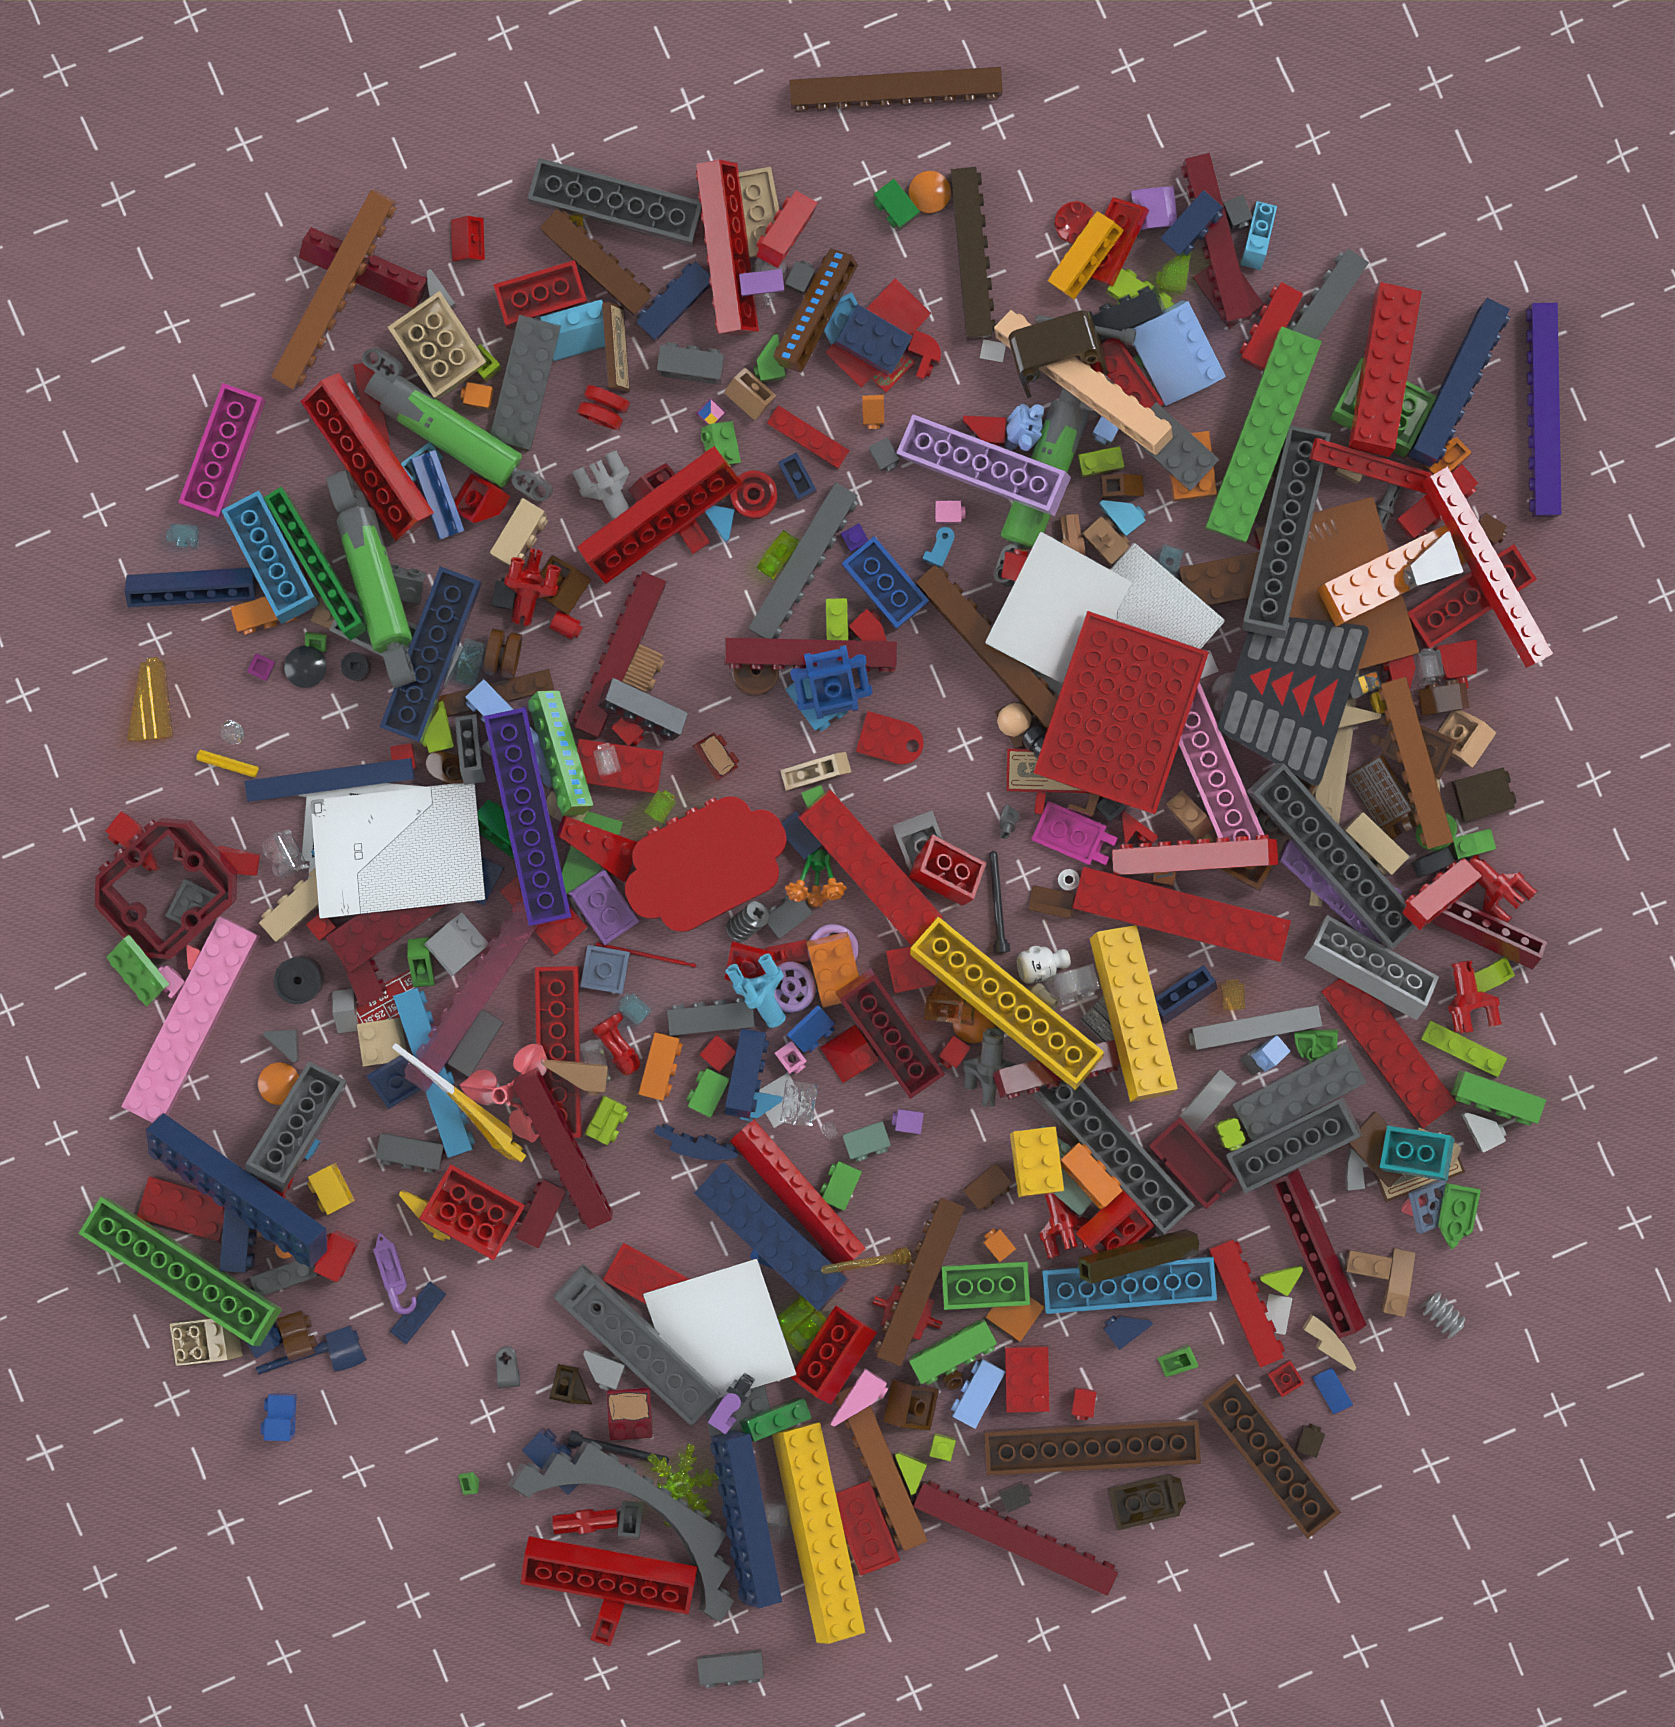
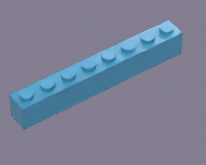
[393,988,476,1158]

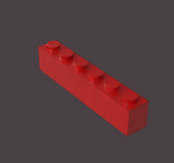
[1208,1238,1285,1368]

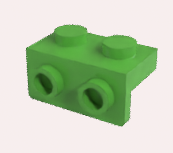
[701,421,741,465]

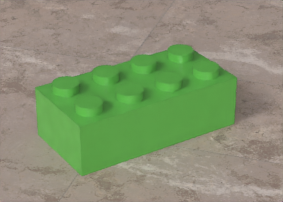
[1451,1070,1546,1126]
[942,1261,1030,1310]
[908,1318,997,1385]

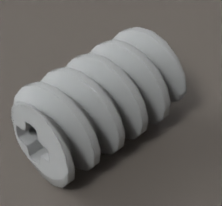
[1419,1292,1466,1339]

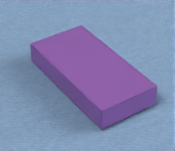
[739,269,784,296]

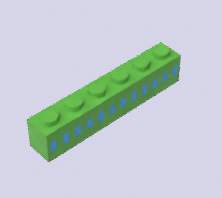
[528,691,593,816]

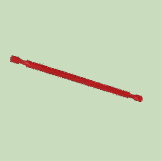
[596,942,696,968]

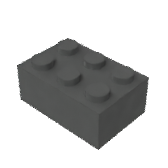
[657,342,725,385]

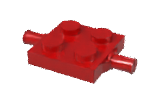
[872,1285,943,1340]

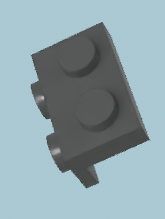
[390,564,426,604]

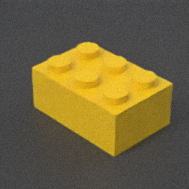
[1010,1126,1064,1197]

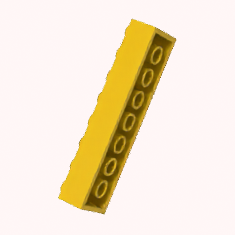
[1089,925,1178,1102]

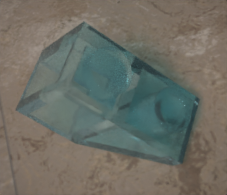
[455,638,486,687]

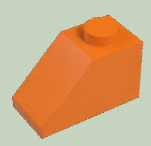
[862,395,884,430]

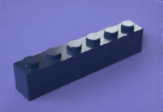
[124,567,257,608]

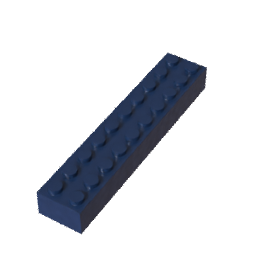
[146,1113,327,1268]

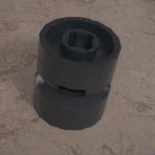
[340,652,371,682]
[1022,724,1047,759]

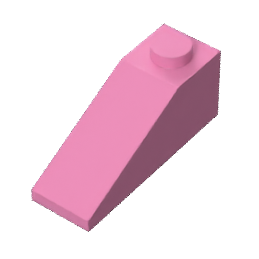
[831,1368,888,1427]

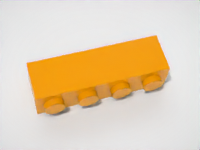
[1047,211,1124,300]

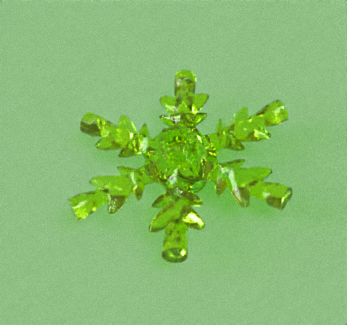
[639,1444,719,1527]

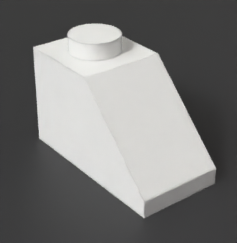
[1461,1112,1507,1153]

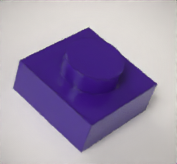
[841,523,869,552]

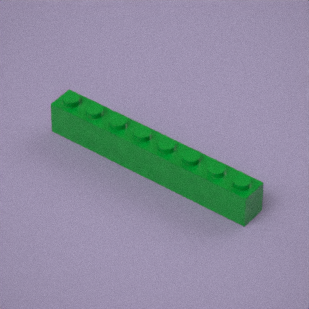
[263,487,367,641]

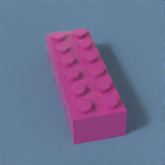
[178,383,266,520]

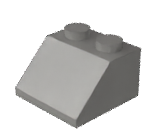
[424,912,490,976]

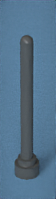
[1035,315,1136,346]

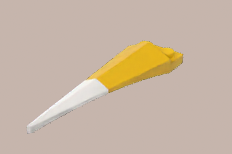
[392,1043,527,1162]

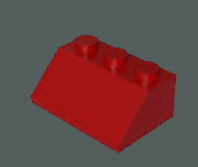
[909,834,986,906]
[1075,1191,1154,1254]

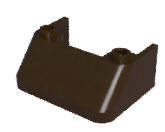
[1008,310,1109,398]

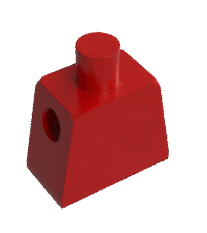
[1434,639,1477,689]

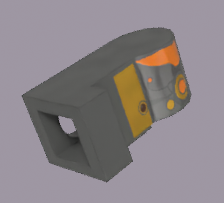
[1348,670,1381,700]

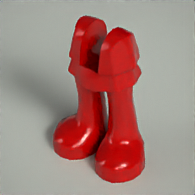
[592,1012,640,1076]

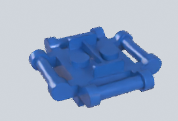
[790,645,873,719]

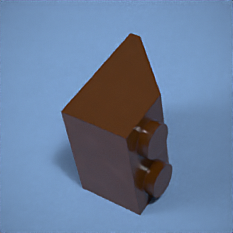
[540,555,592,615]
[883,1380,939,1430]

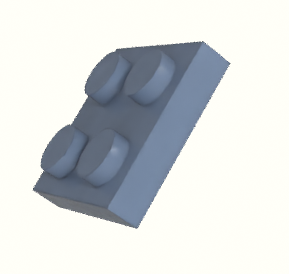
[581,945,630,994]

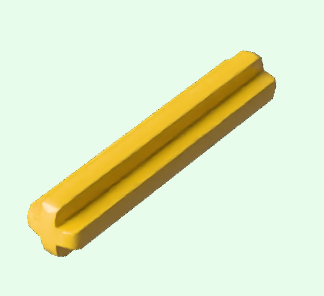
[197,750,259,778]

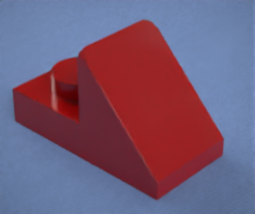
[1120,811,1158,844]

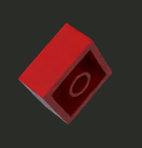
[700,1035,736,1072]
[1267,1360,1305,1397]

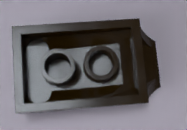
[1108,1473,1186,1530]

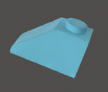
[1098,500,1146,537]

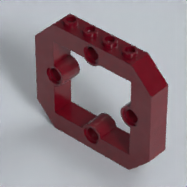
[95,818,238,959]

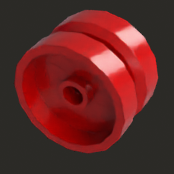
[576,385,630,431]

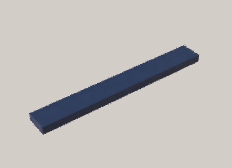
[244,758,415,802]

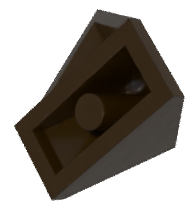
[549,1364,593,1405]

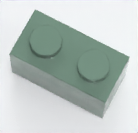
[842,1121,891,1162]

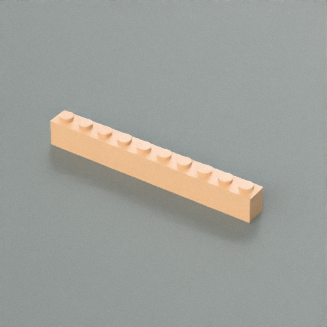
[994,310,1173,455]

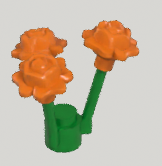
[785,849,847,908]

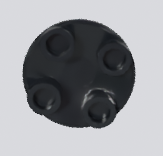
[284,645,327,688]

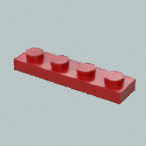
[767,405,850,469]

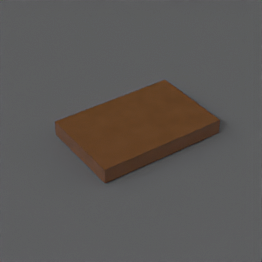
[1348,1111,1402,1187]

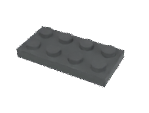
[1129,402,1219,491]

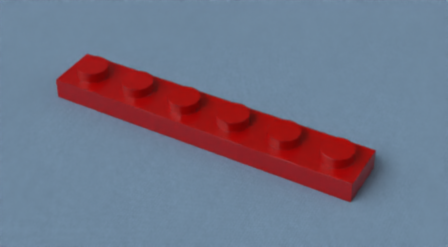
[1309,438,1432,494]

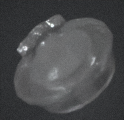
[220,720,244,745]

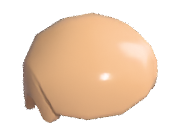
[997,702,1032,737]

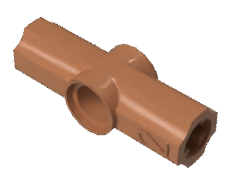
[1060,514,1085,555]

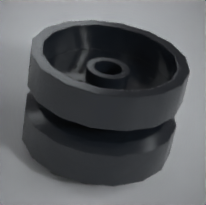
[274,956,324,1004]

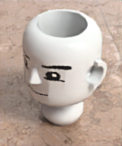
[1017,946,1071,984]

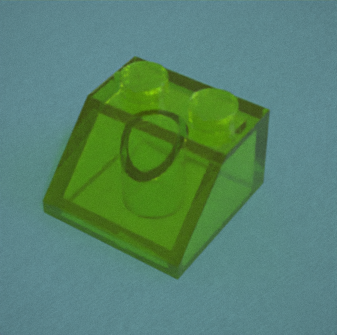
[777,1295,827,1355]

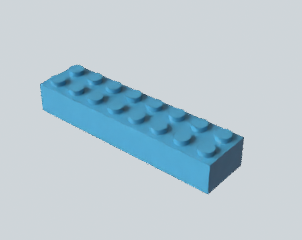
[1041,1256,1217,1314]

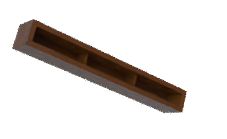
[874,1197,965,1367]

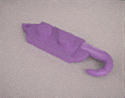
[373,1233,417,1315]

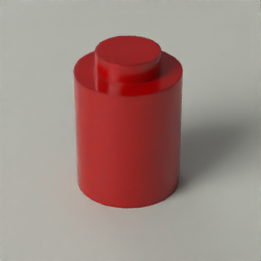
[549,610,583,640]

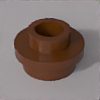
[942,1370,963,1390]

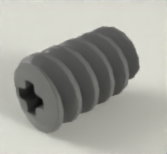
[726,901,769,942]

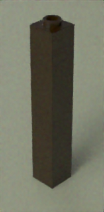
[1078,1229,1199,1284]

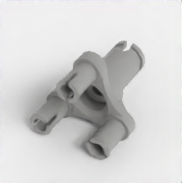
[571,450,630,520]

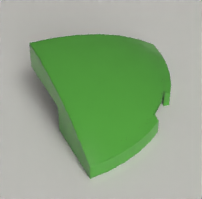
[1295,1030,1338,1062]

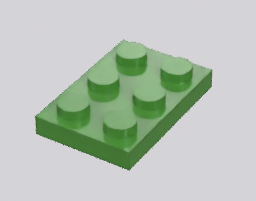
[106,935,170,1007]

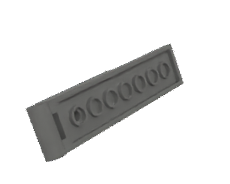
[553,1264,721,1426]

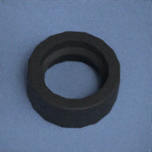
[1411,847,1454,878]

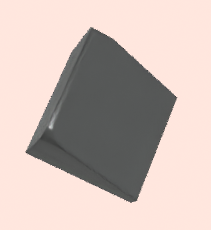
[1241,1043,1262,1075]

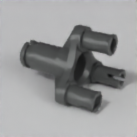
[963,1028,1017,1107]

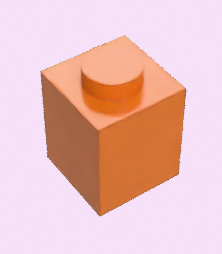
[461,382,494,411]
[983,1228,1016,1262]

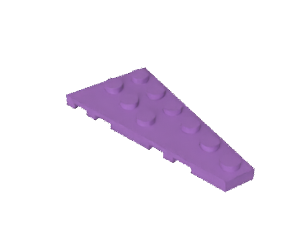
[1279,840,1402,944]

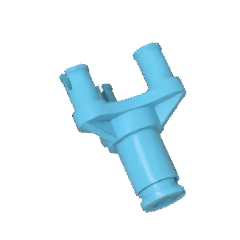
[725,954,786,1028]

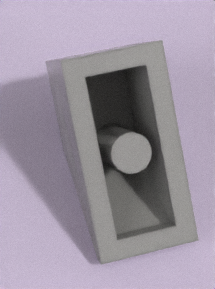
[583,1349,625,1390]

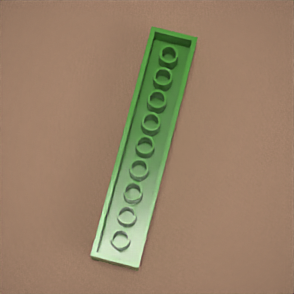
[1204,327,1322,543]
[78,1197,282,1346]

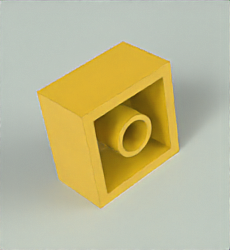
[307,1163,355,1215]

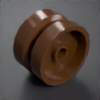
[483,628,523,680]
[731,666,779,697]

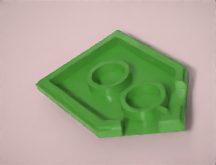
[1438,1183,1481,1249]

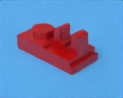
[765,940,810,966]

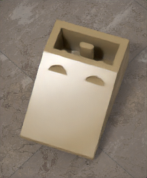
[170,1318,242,1366]

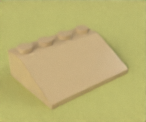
[388,291,487,399]

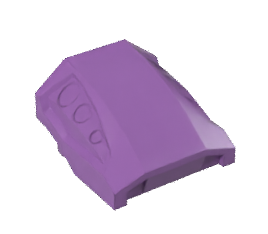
[1131,186,1177,232]

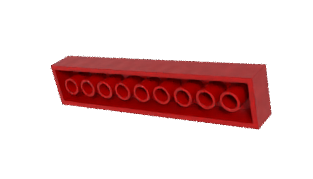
[1073,867,1291,962]

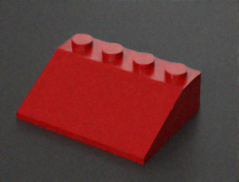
[419,1164,525,1261]

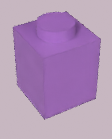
[892,1109,924,1134]

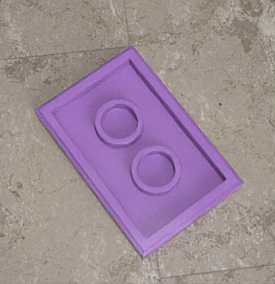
[568,869,640,945]

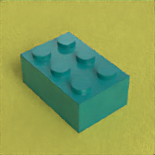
[1380,1126,1455,1181]

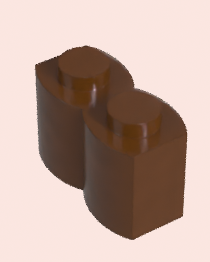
[277,1311,317,1361]

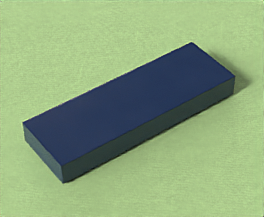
[390,1281,447,1345]

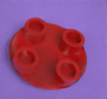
[1054,201,1095,244]

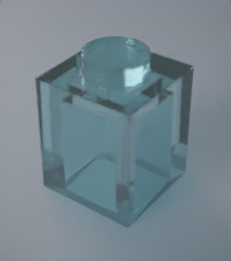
[619,993,652,1026]

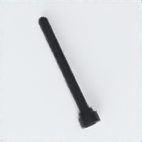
[989,851,1011,953]
[567,1430,669,1464]

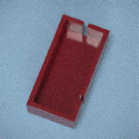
[1147,1116,1238,1209]

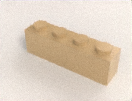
[259,868,319,942]

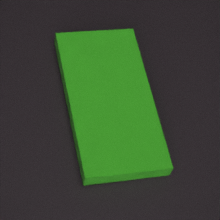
[562,811,623,894]

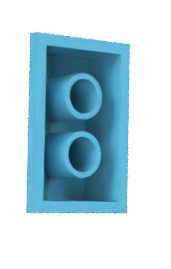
[541,299,605,361]

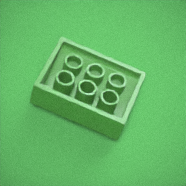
[1329,357,1437,457]

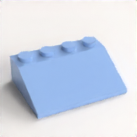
[1132,300,1226,406]

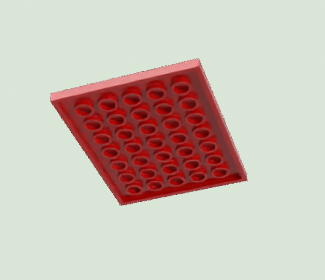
[1033,611,1209,815]

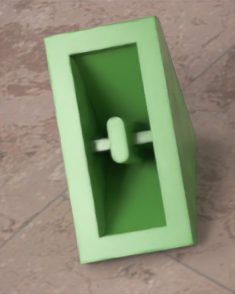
[1158,1344,1198,1377]

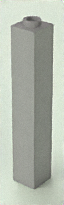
[1188,1005,1322,1050]

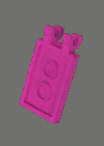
[1031,801,1118,866]

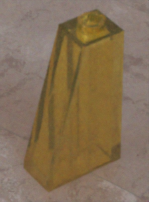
[127,657,173,742]

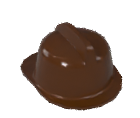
[426,751,464,785]

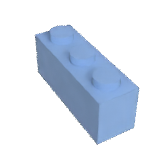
[951,1358,1005,1429]

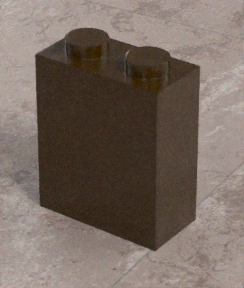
[1451,767,1517,822]

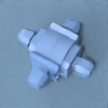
[1005,404,1044,451]

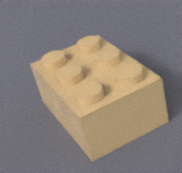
[490,498,548,567]
[1343,812,1410,876]

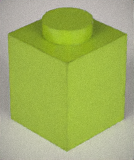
[929,1433,956,1461]

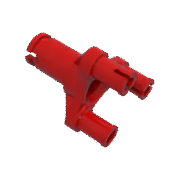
[504,548,561,626]
[1469,854,1538,923]
[1448,960,1502,1034]
[1039,1193,1090,1259]

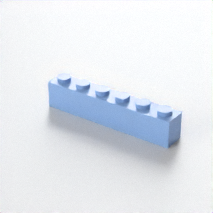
[466,679,552,788]

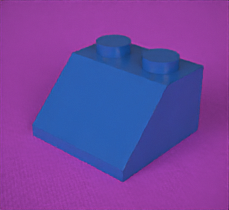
[787,1005,835,1053]

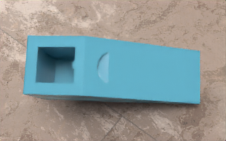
[1240,201,1277,270]

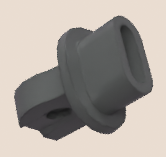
[1000,804,1019,839]

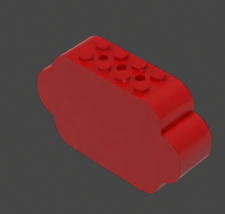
[625,796,787,932]

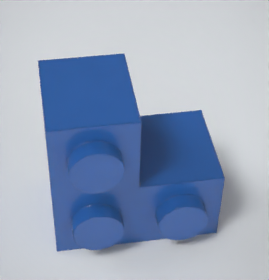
[260,1393,297,1441]

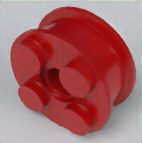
[730,470,777,519]

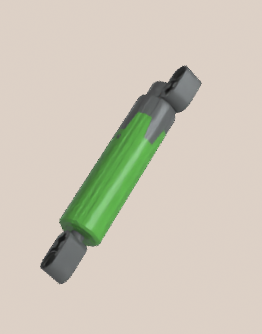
[362,348,553,501]
[994,372,1113,587]
[326,469,416,688]

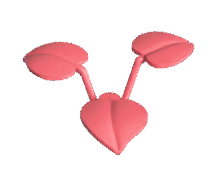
[460,1044,547,1143]

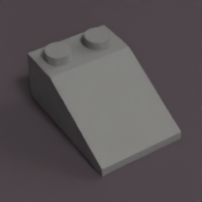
[893,810,944,889]

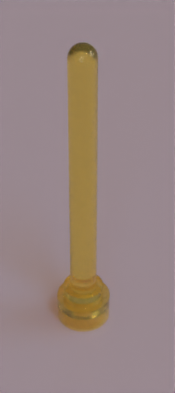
[821,1247,911,1274]

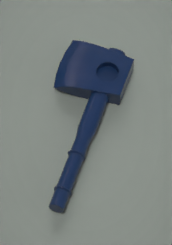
[256,1325,367,1375]

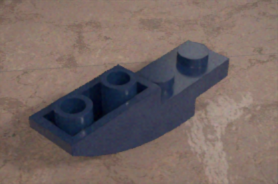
[654,1123,738,1160]

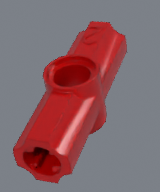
[552,1508,618,1534]

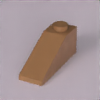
[541,1059,608,1095]
[1381,1248,1415,1317]

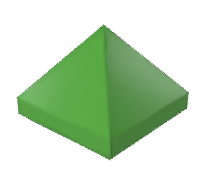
[305,632,327,652]
[458,1472,480,1495]

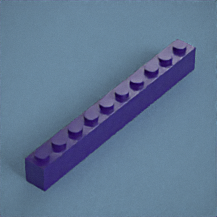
[1525,303,1562,517]

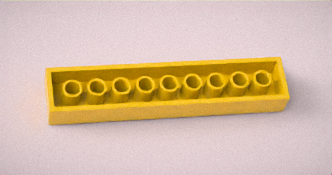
[910,917,1104,1090]
[772,1422,865,1644]

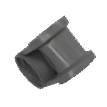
[496,1346,520,1389]

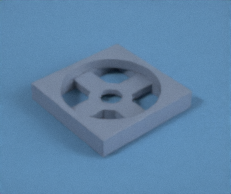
[1408,1180,1446,1234]

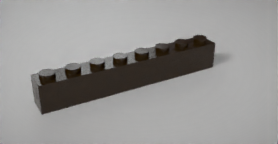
[950,167,996,341]

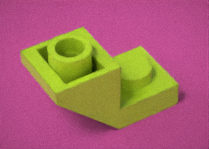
[1474,957,1515,992]

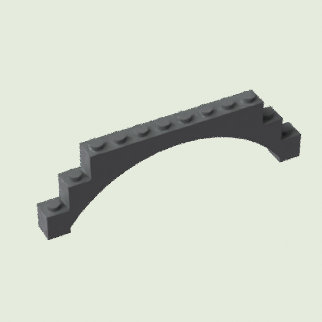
[507,1441,734,1623]

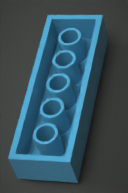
[221,490,319,624]

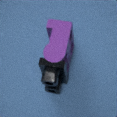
[708,1373,755,1434]

